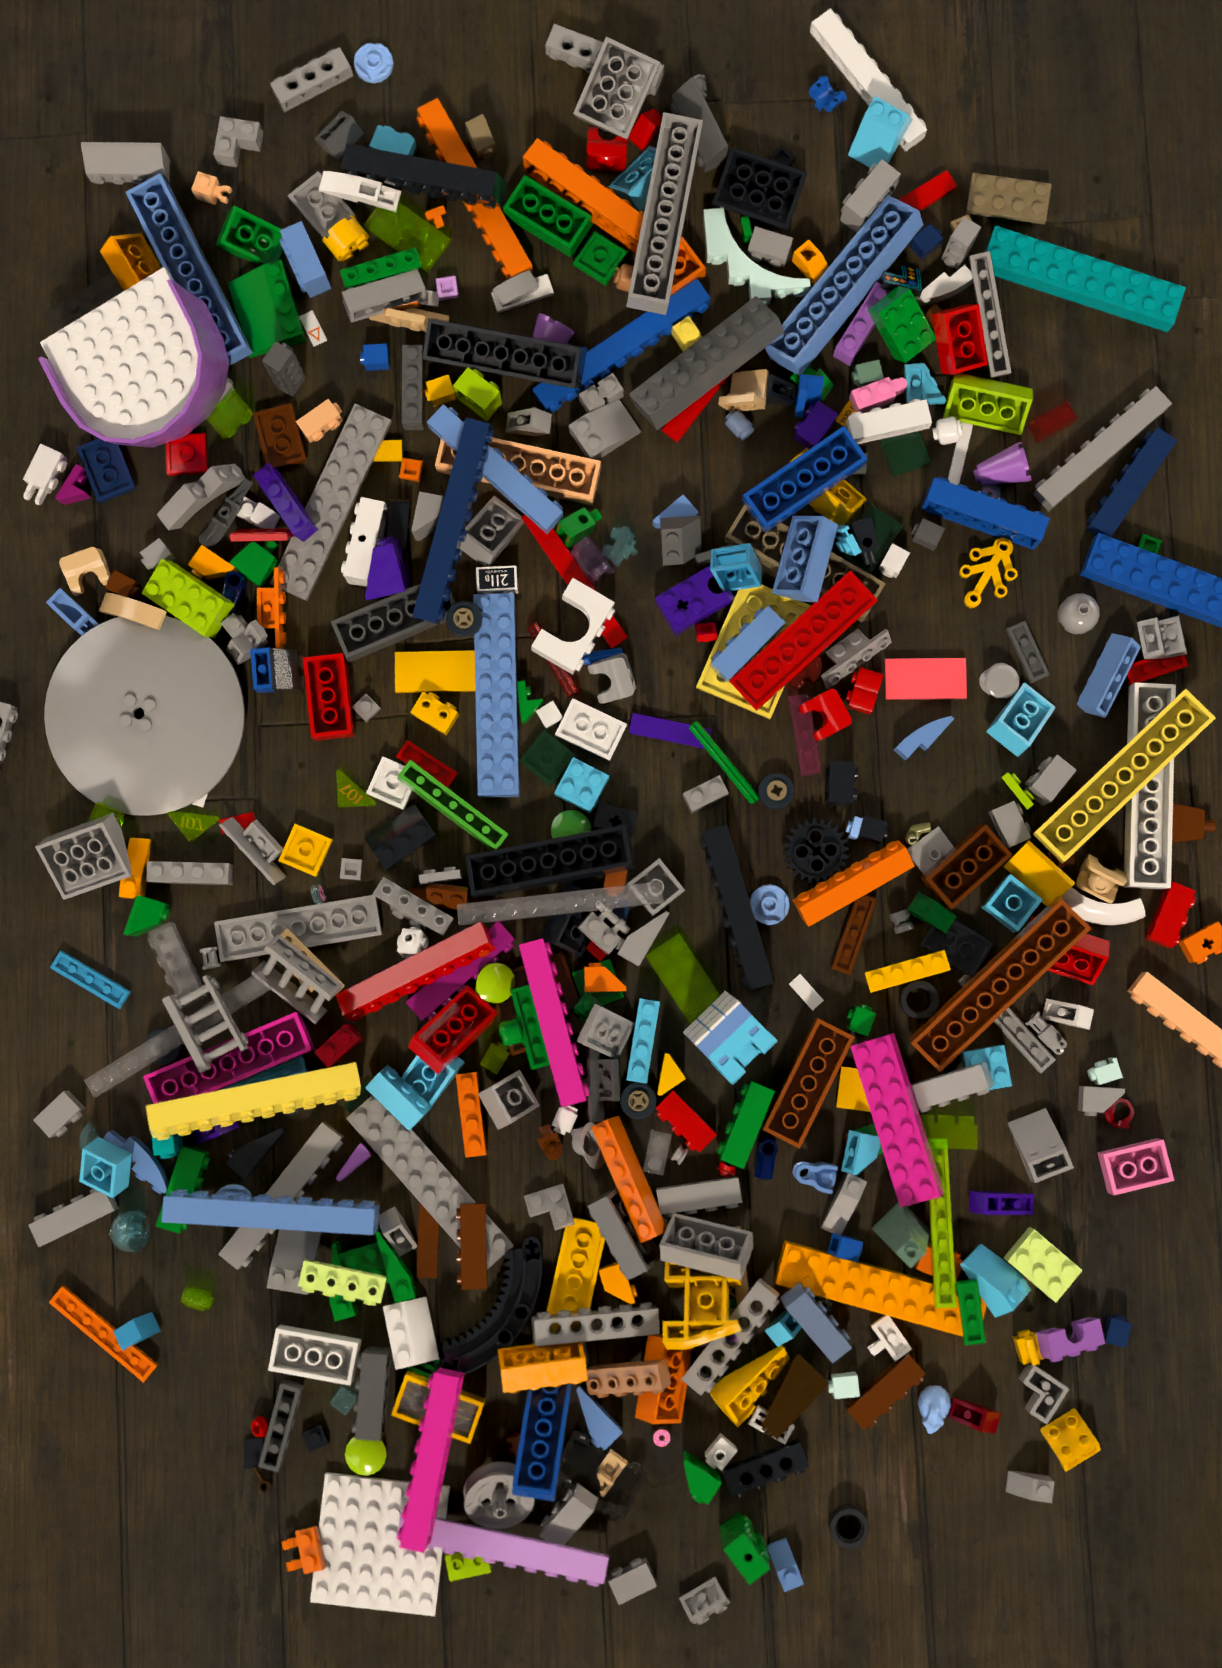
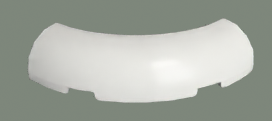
[1061,887,1145,925]

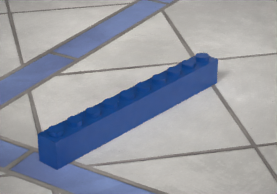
[533,279,711,413]

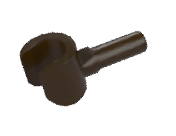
[252,1465,273,1493]

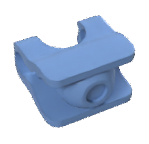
[792,1161,838,1194]

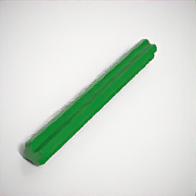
[689,721,759,804]

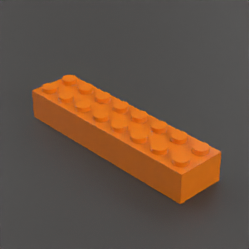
[523,138,644,254]

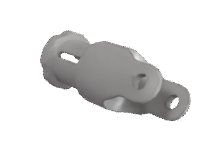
[1025,1011,1067,1055]

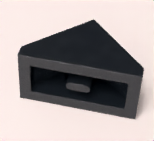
[766,374,797,406]

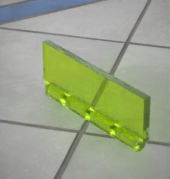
[920,1114,978,1150]

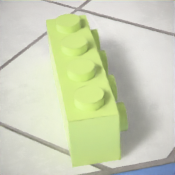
[298,1259,387,1306]

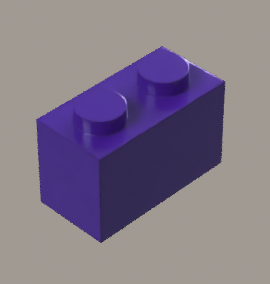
[794,401,838,449]

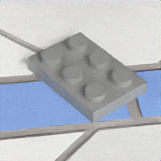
[288,171,356,239]
[577,1004,635,1059]

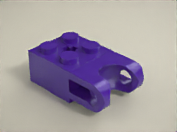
[655,566,735,636]

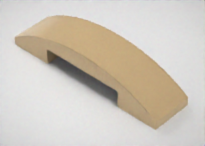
[99,593,167,631]

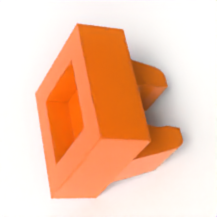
[424,205,446,229]

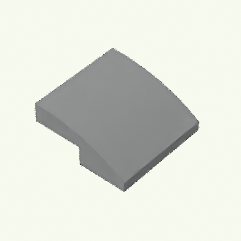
[1137,616,1187,659]

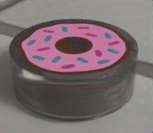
[651,1426,672,1449]

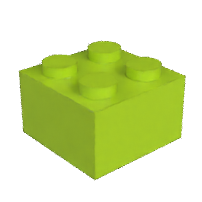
[453,367,502,422]

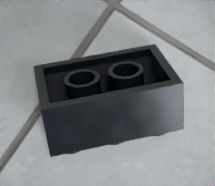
[365,803,437,871]
[540,882,607,957]

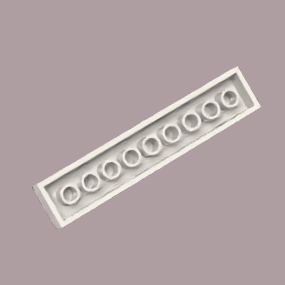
[1123,683,1176,889]

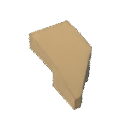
[597,1449,628,1497]

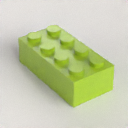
[142,559,235,638]

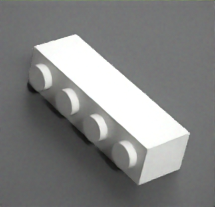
[846,399,932,444]

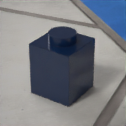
[910,224,943,261]
[1103,1313,1132,1348]

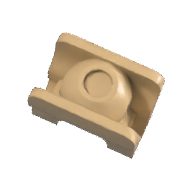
[59,547,111,596]
[1076,854,1127,904]

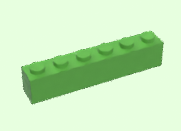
[397,760,508,851]

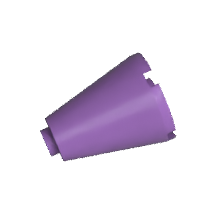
[533,313,574,343]
[973,442,1031,485]

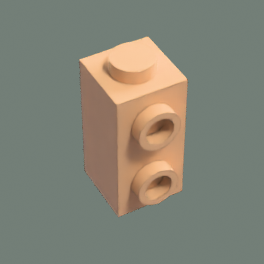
[296,399,342,443]

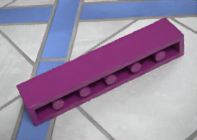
[406,921,515,1021]

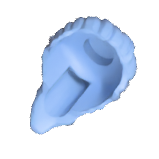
[918,1385,951,1434]

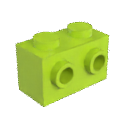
[445,1551,492,1581]

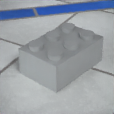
[840,159,901,233]

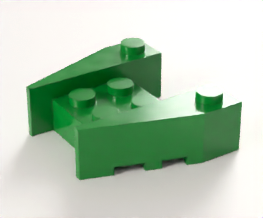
[329,1228,418,1322]

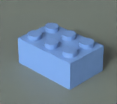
[279,221,331,298]

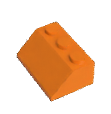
[670,237,706,296]

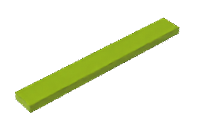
[928,1139,957,1308]

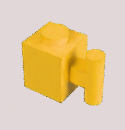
[1013,1330,1044,1365]

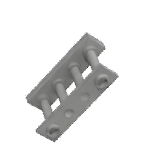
[251,934,343,1024]
[162,975,249,1073]

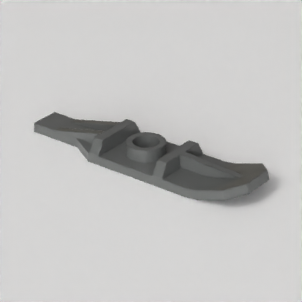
[199,478,253,548]

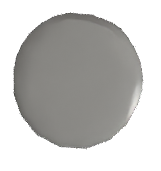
[979,663,1019,698]

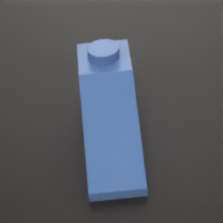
[576,1383,623,1450]

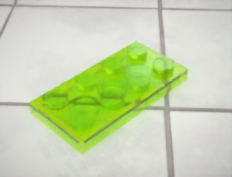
[364,202,451,273]
[645,934,720,1024]

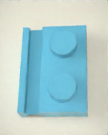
[835,524,861,556]

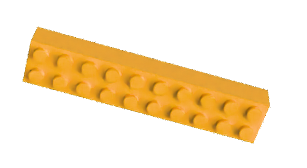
[774,1240,987,1337]

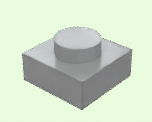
[352,694,381,723]
[340,858,363,880]

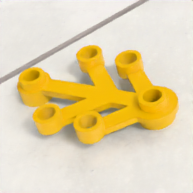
[959,538,1017,608]

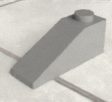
[616,911,669,967]
[821,1172,867,1235]

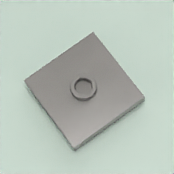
[907,826,954,874]

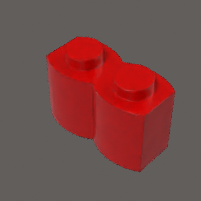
[845,667,884,715]

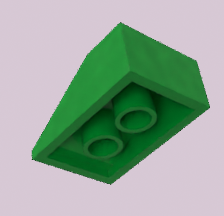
[215,205,283,265]

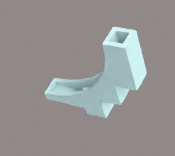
[703,208,810,306]

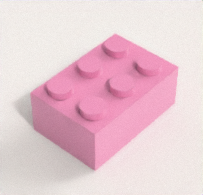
[1097,1138,1174,1195]

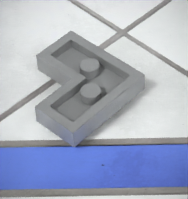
[524,1184,575,1230]

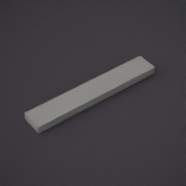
[957,972,1056,1073]

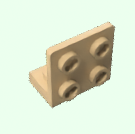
[718,369,769,412]

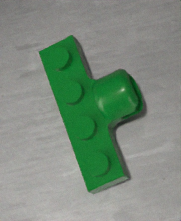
[499,985,550,1070]

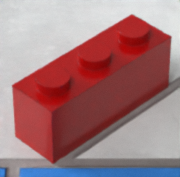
[1145,881,1196,948]
[655,1090,717,1152]

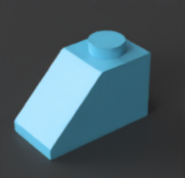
[841,1130,880,1175]
[764,1309,802,1347]

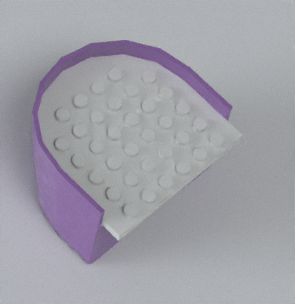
[38,267,229,447]

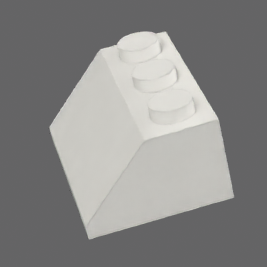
[383,1296,439,1370]

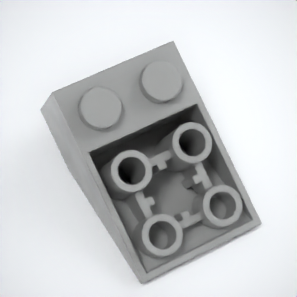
[1007,1108,1074,1183]

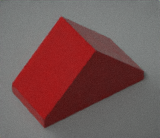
[628,109,663,151]

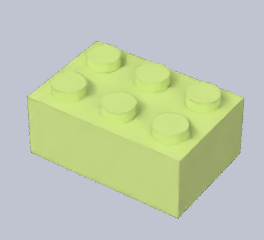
[1003,1227,1083,1302]

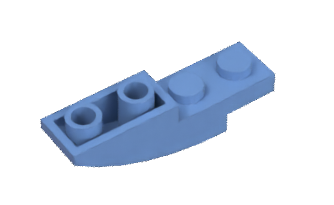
[104,1130,170,1194]

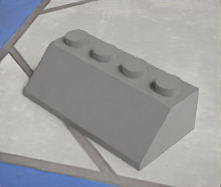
[81,142,170,185]

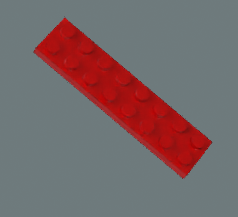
[729,570,878,711]

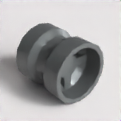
[889,909,915,934]

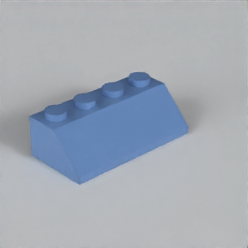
[772,516,838,602]

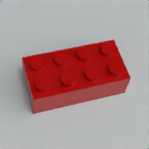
[303,653,355,741]
[408,985,498,1075]

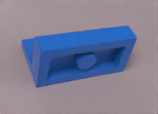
[795,374,824,418]

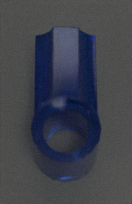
[222,571,247,613]
[754,1137,778,1180]

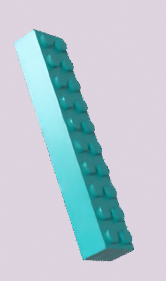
[985,225,1186,332]

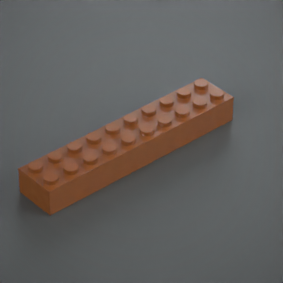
[909,895,1092,1072]

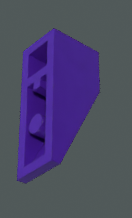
[969,1191,1034,1215]

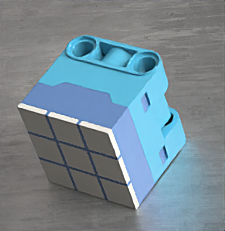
[683,991,777,1085]

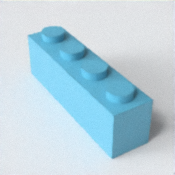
[626,998,660,1084]

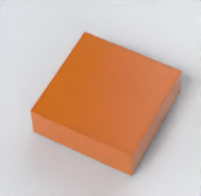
[399,458,423,482]

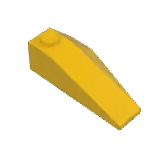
[709,1345,790,1427]

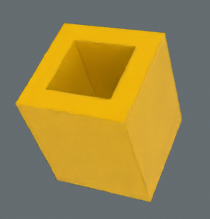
[424,375,456,406]

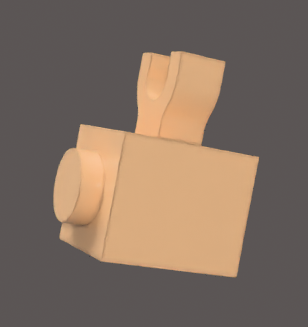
[191,171,232,205]

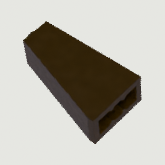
[760,1351,829,1439]

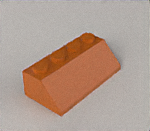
[635,1334,693,1424]

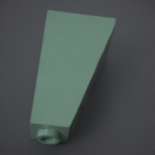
[871,1202,930,1268]

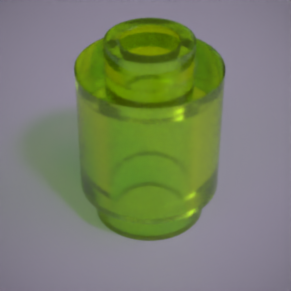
[181,1286,214,1312]

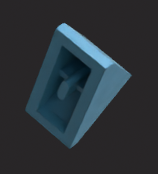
[113,1312,161,1351]

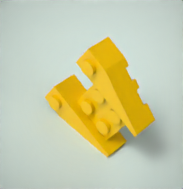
[663,1262,742,1350]

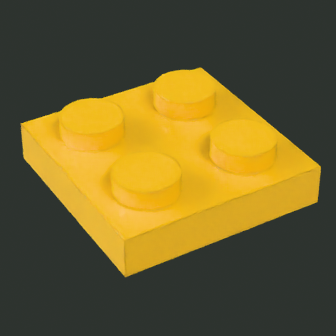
[278,824,333,877]

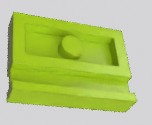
[1001,772,1034,810]

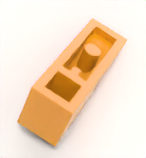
[119,838,151,899]

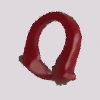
[1104,1098,1134,1129]

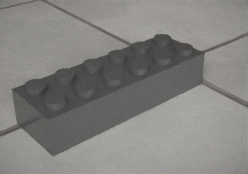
[331,584,455,663]

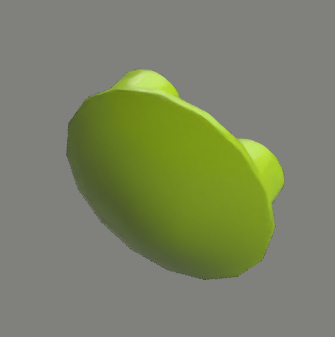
[475,963,515,1004]
[345,1436,387,1476]

